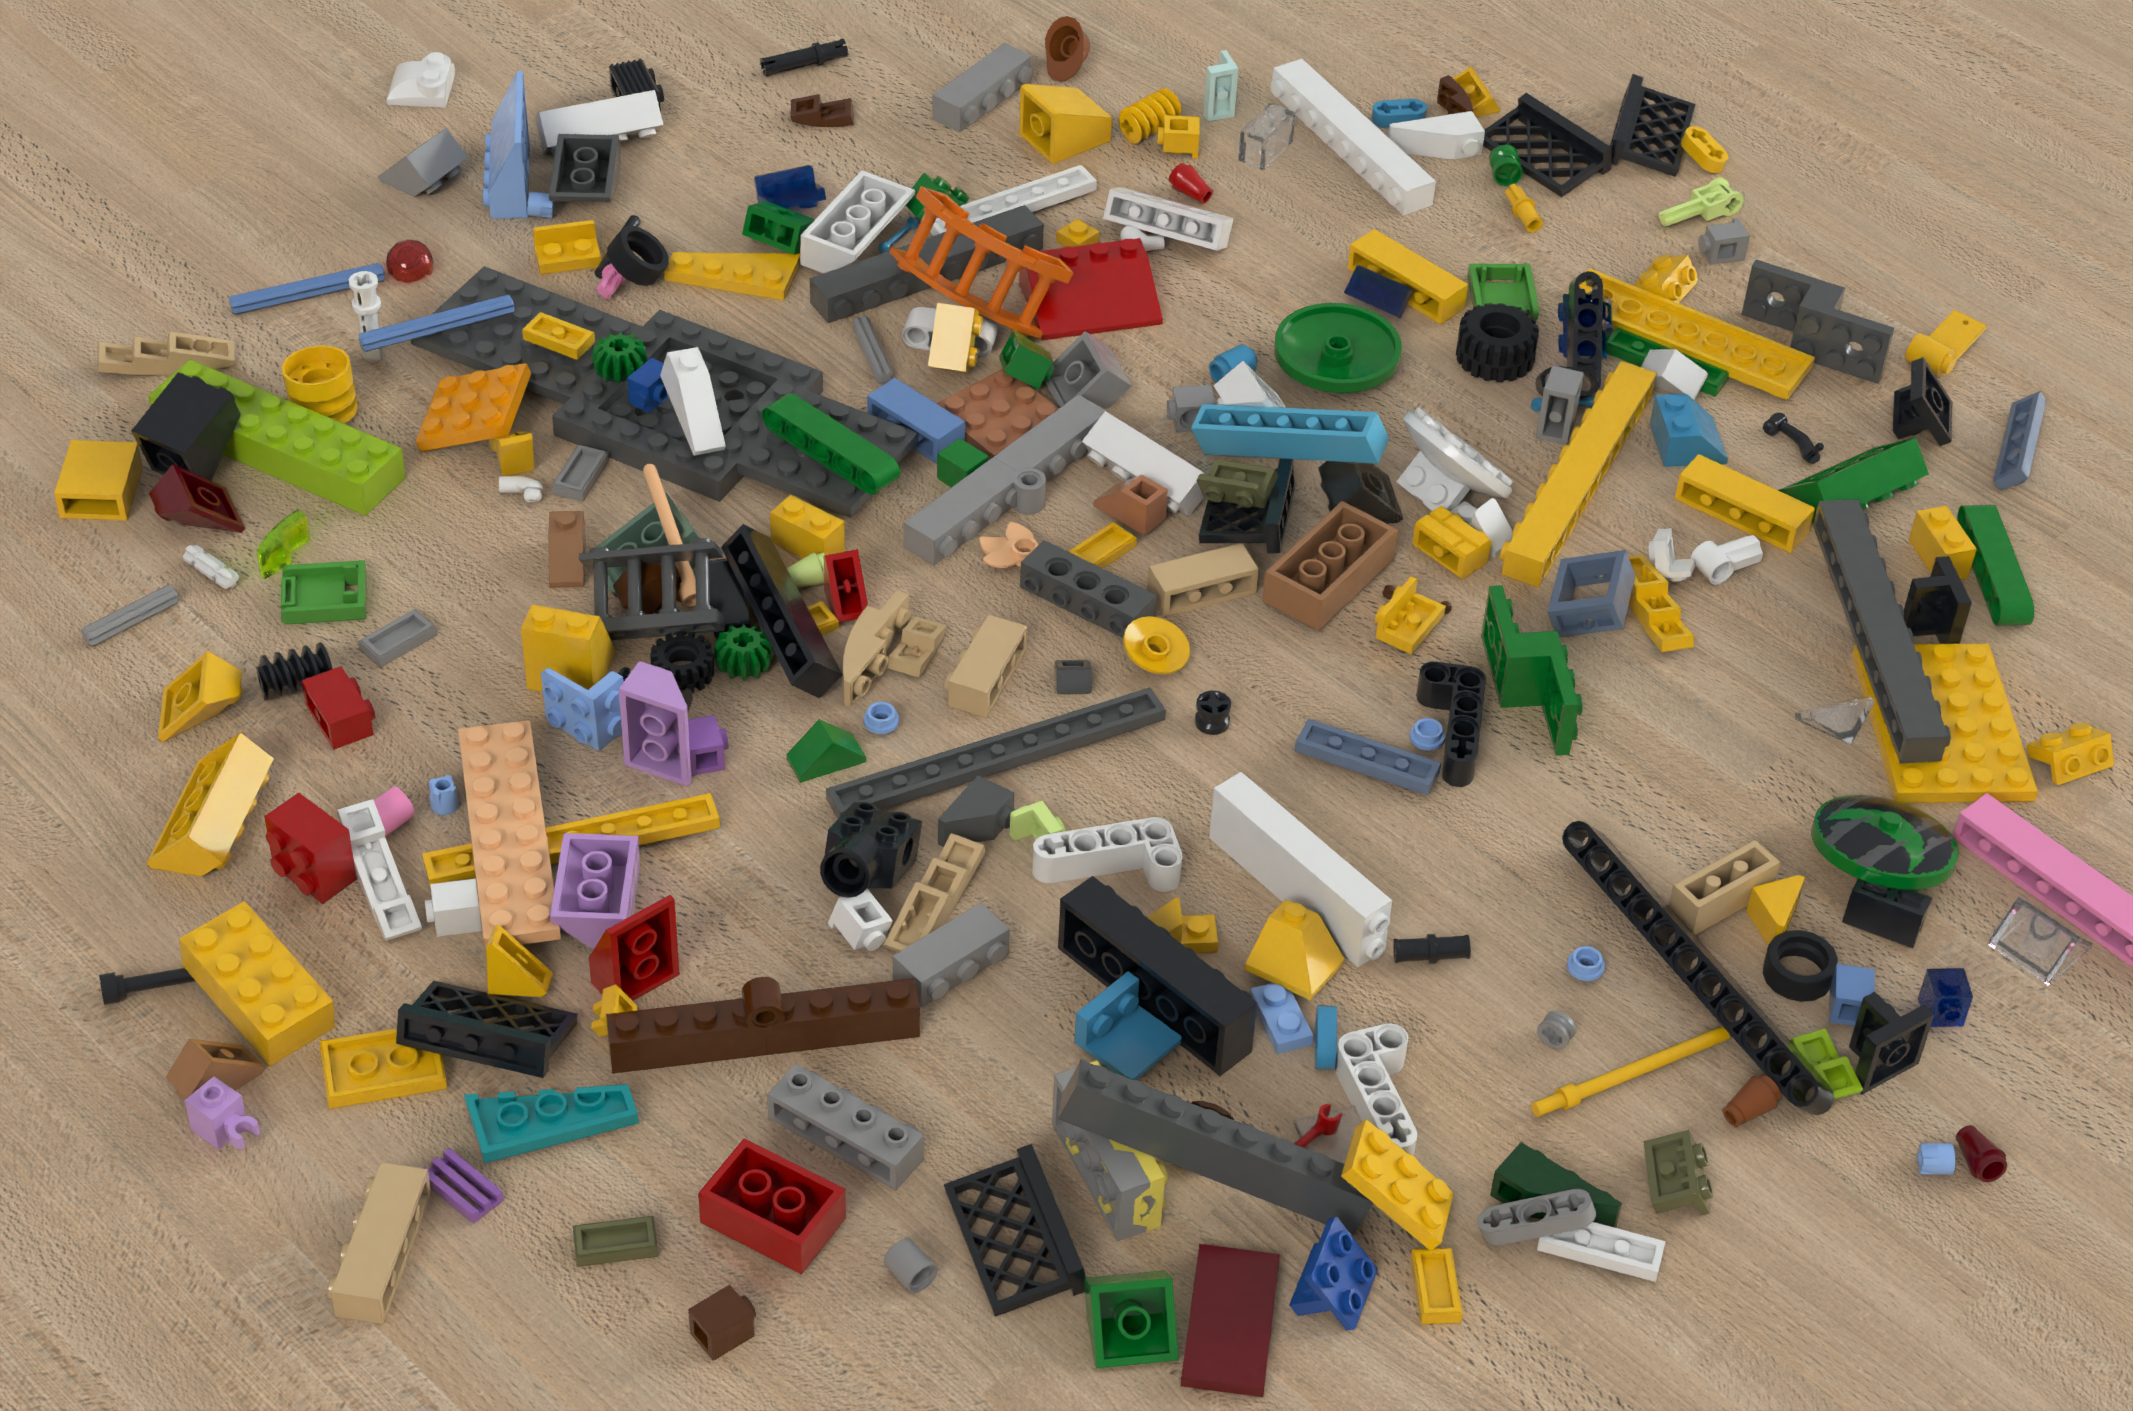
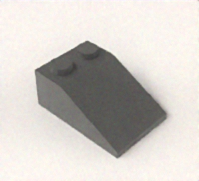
[549,134,621,202]

